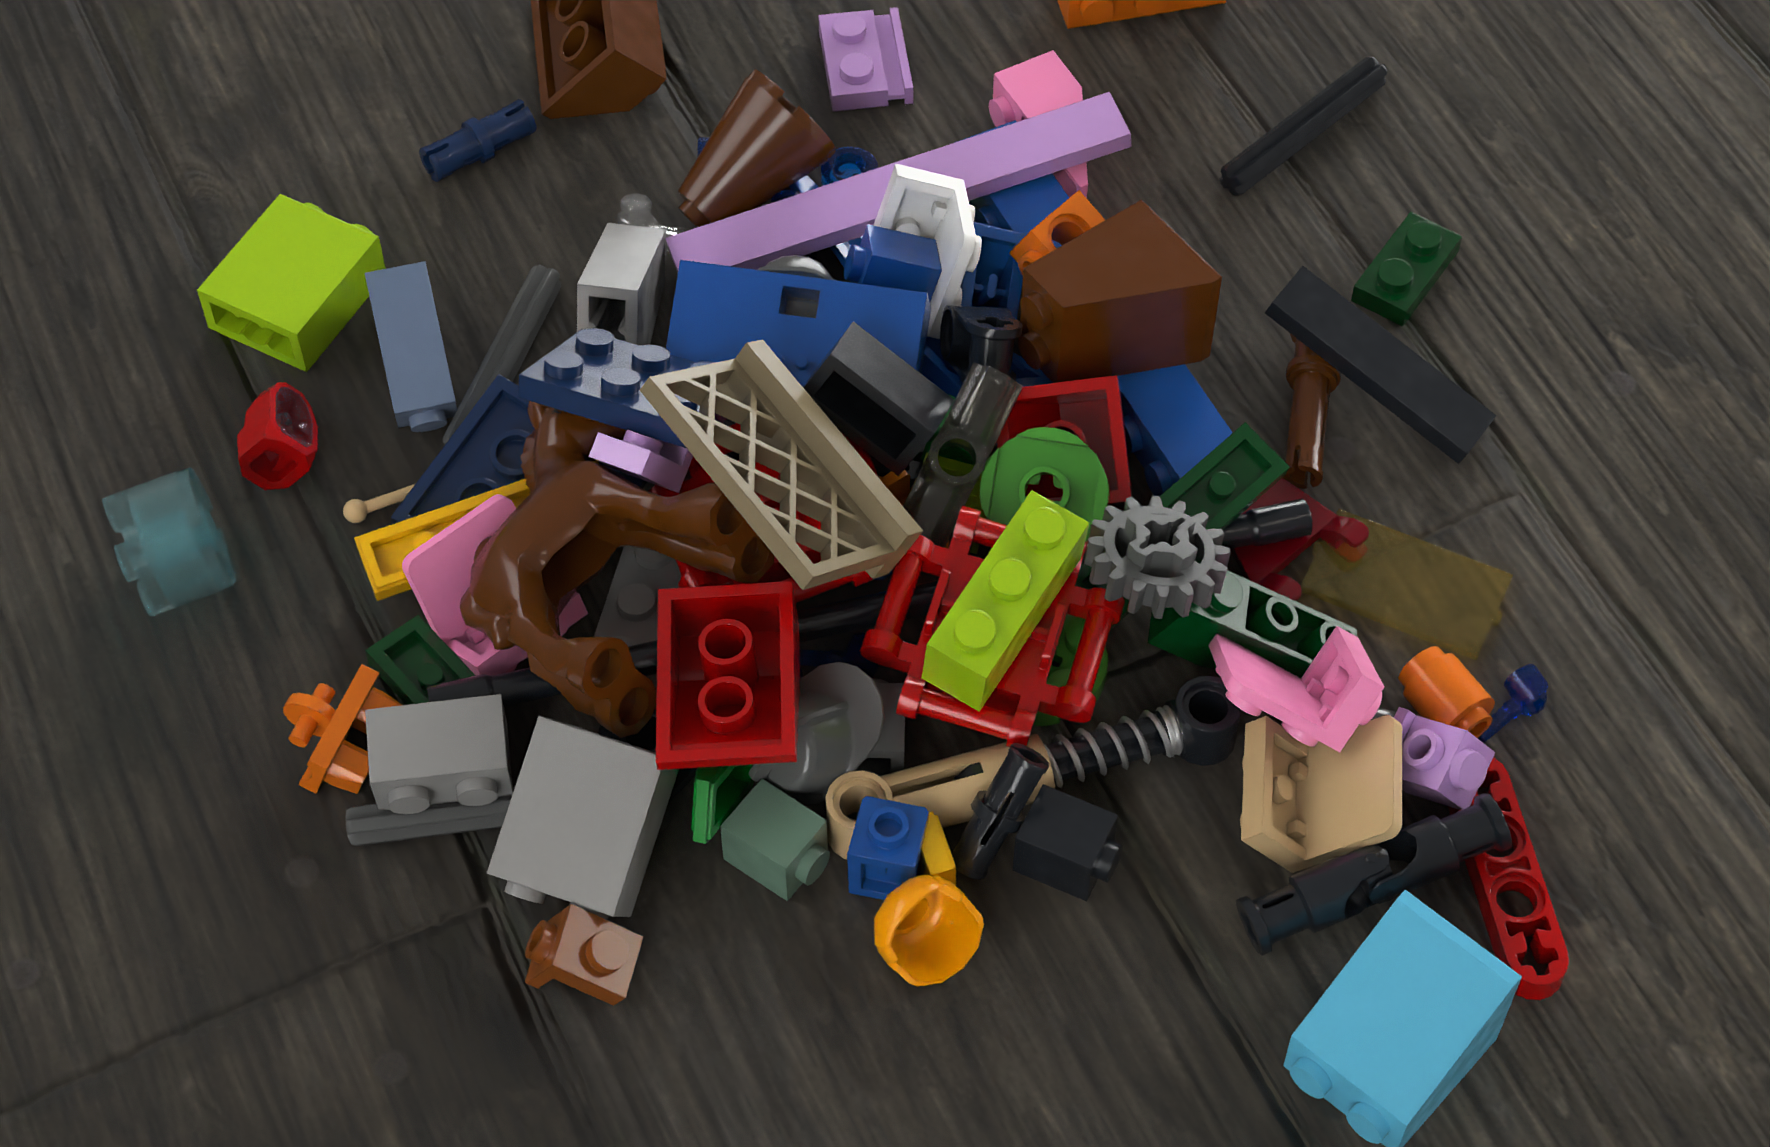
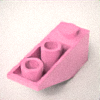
[989,50,1088,198]

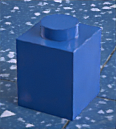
[844,224,942,301]

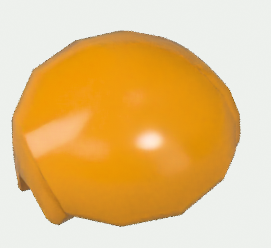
[874,874,984,986]

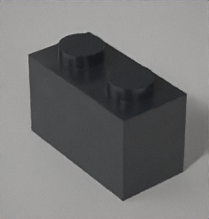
[803,322,954,476]

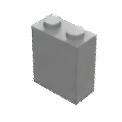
[487,716,679,920]

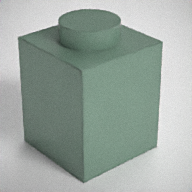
[720,779,830,901]

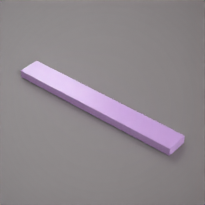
[666,92,1131,274]

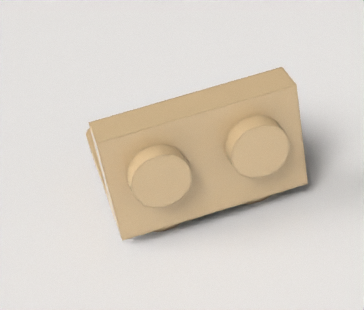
[1240,715,1402,873]

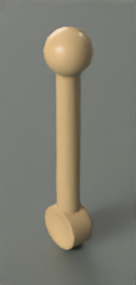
[343,484,415,523]

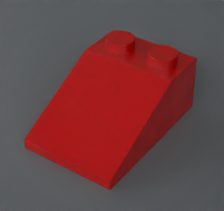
[656,581,800,770]

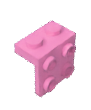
[402,494,588,676]
[1209,626,1384,752]

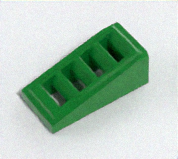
[691,764,754,844]

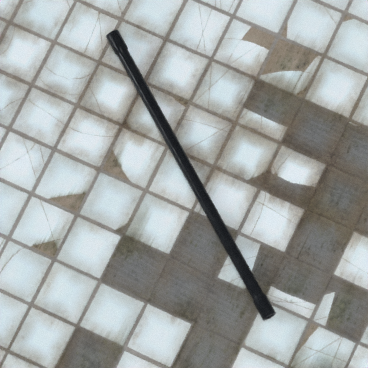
[426,498,1313,707]

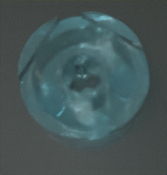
[102,467,236,617]

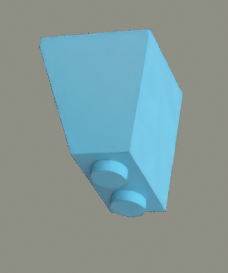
[1283,890,1522,1147]

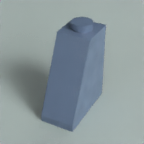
[365,261,457,432]

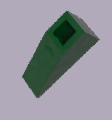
[1147,560,1357,678]

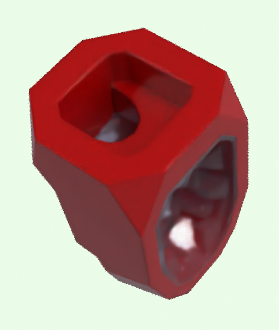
[237,382,318,490]

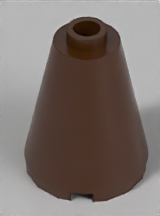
[678,69,836,227]

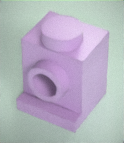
[1394,707,1495,810]

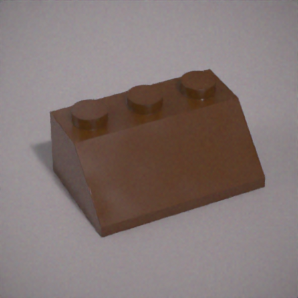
[531,0,667,119]

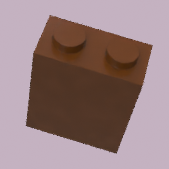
[1018,200,1222,383]

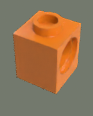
[1009,190,1105,275]

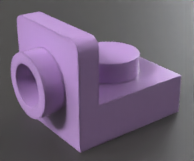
[589,430,693,493]

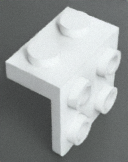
[874,164,982,339]

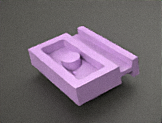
[818,7,913,111]

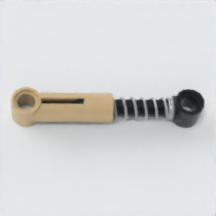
[826,675,1242,860]

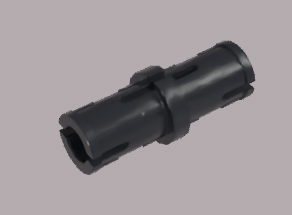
[951,743,1049,880]

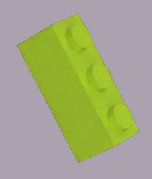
[922,490,1090,712]

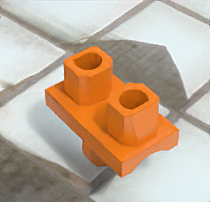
[283,664,402,794]

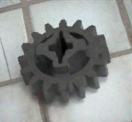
[1084,495,1231,619]

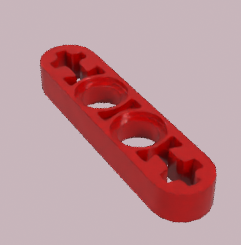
[1448,757,1569,1000]

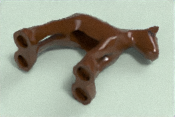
[459,401,775,738]

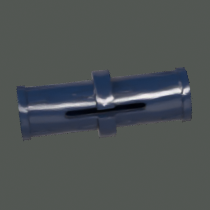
[419,99,537,182]

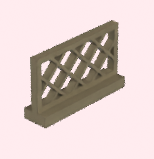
[640,339,923,590]

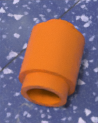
[1398,646,1495,738]

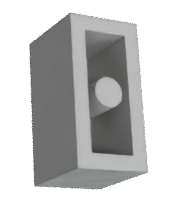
[365,694,513,814]

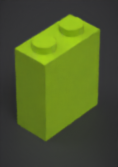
[197,194,386,372]

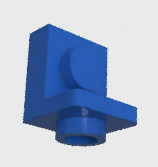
[847,796,928,900]

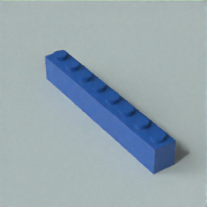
[954,120,1233,497]

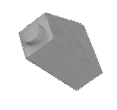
[577,223,666,345]

